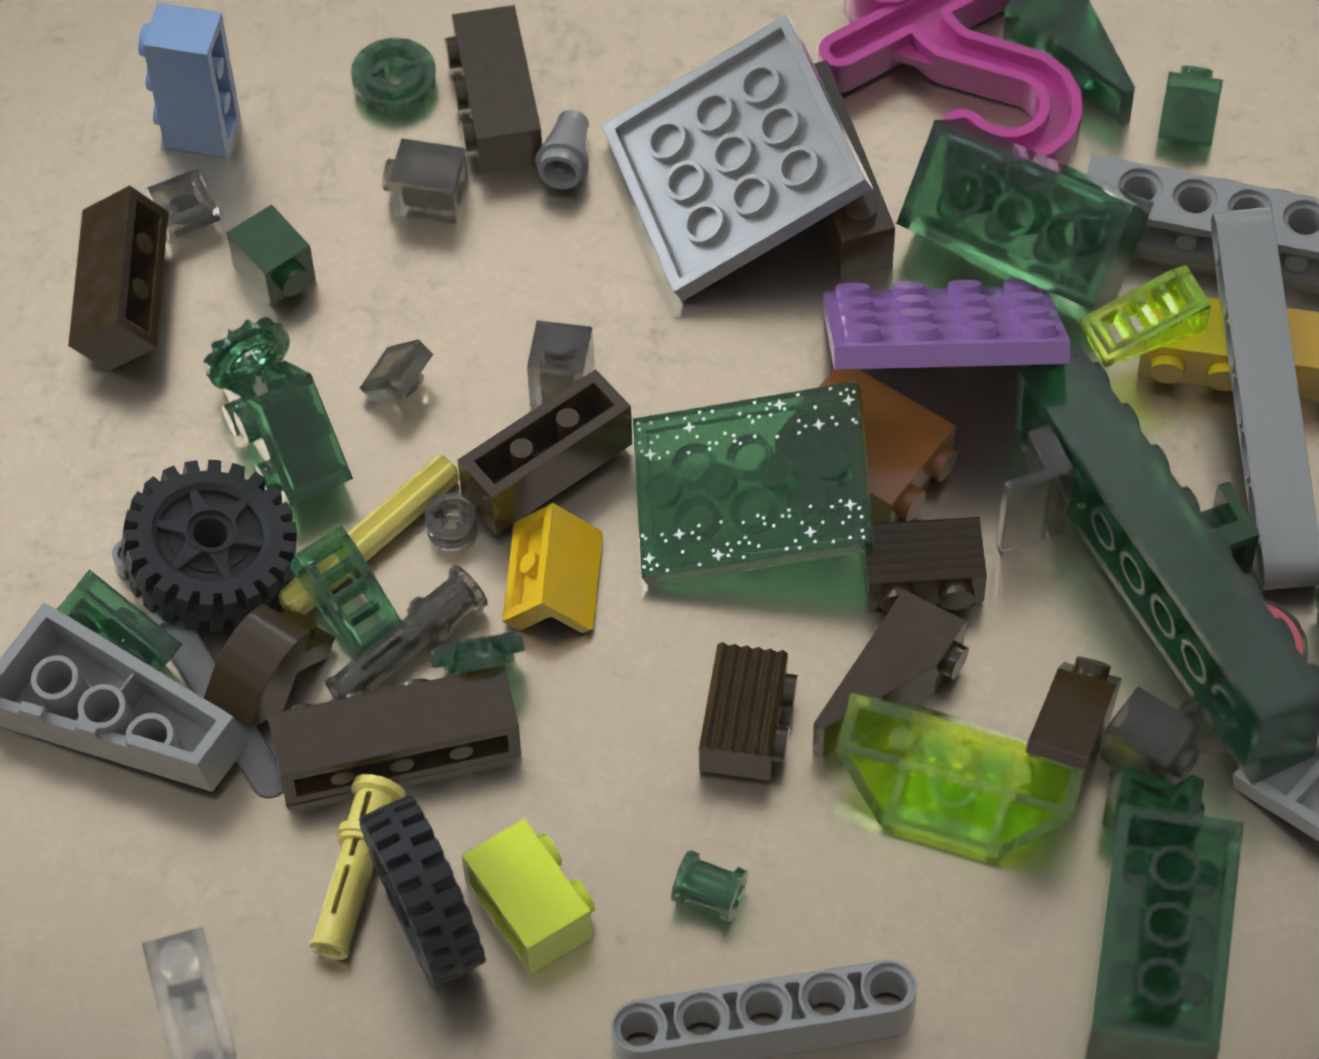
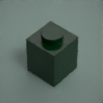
[226,204,316,306]

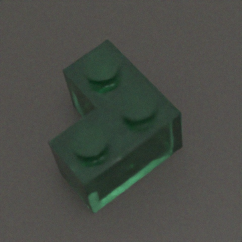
[222,360,353,507]

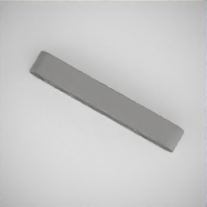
[1211,207,1319,591]

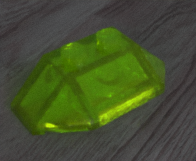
[835,692,1085,860]

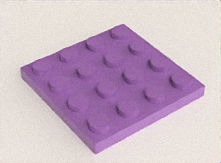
[823,278,1071,370]

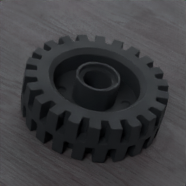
[122,460,297,632]
[359,795,486,986]

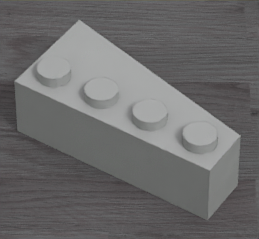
[0,602,248,792]

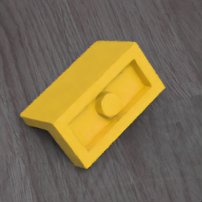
[502,503,603,633]

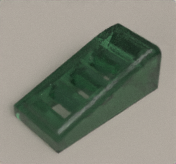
[290,525,406,662]

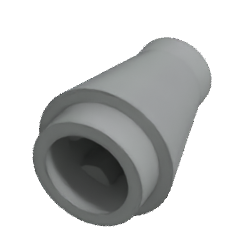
[535,110,589,189]

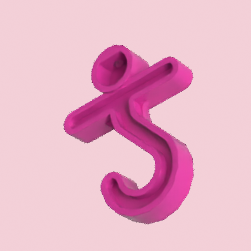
[818,0,1083,189]

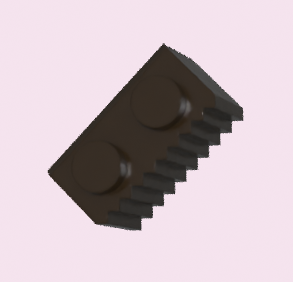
[861,517,987,612]
[699,642,798,781]

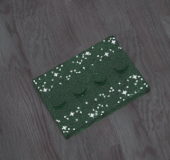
[633,381,875,586]

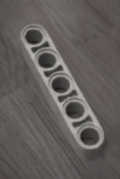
[611,960,917,1059]

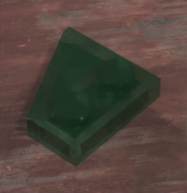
[57,569,183,672]

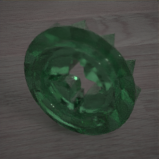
[351,38,436,112]
[203,316,290,390]
[430,631,525,675]

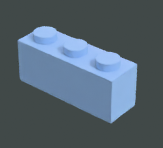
[138,3,241,158]

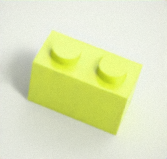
[462,818,595,975]

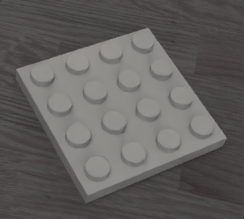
[602,14,873,301]

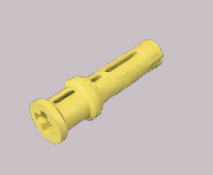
[309,774,406,960]

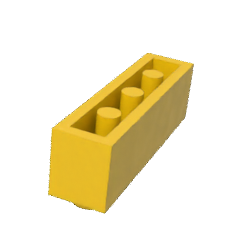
[1137,290,1319,401]

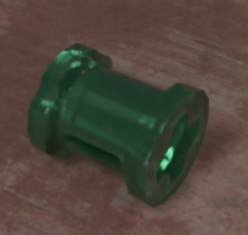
[671,850,748,922]

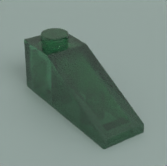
[1002,0,1135,127]

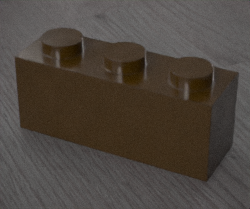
[444,5,542,173]
[68,185,169,371]
[457,369,633,535]

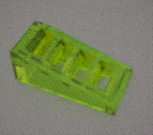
[1079,265,1211,368]

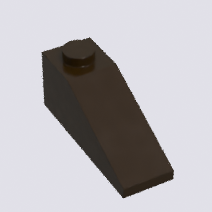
[813,590,969,757]
[1025,656,1122,770]

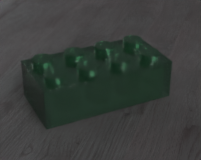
[896,119,1154,310]
[1085,804,1244,1059]

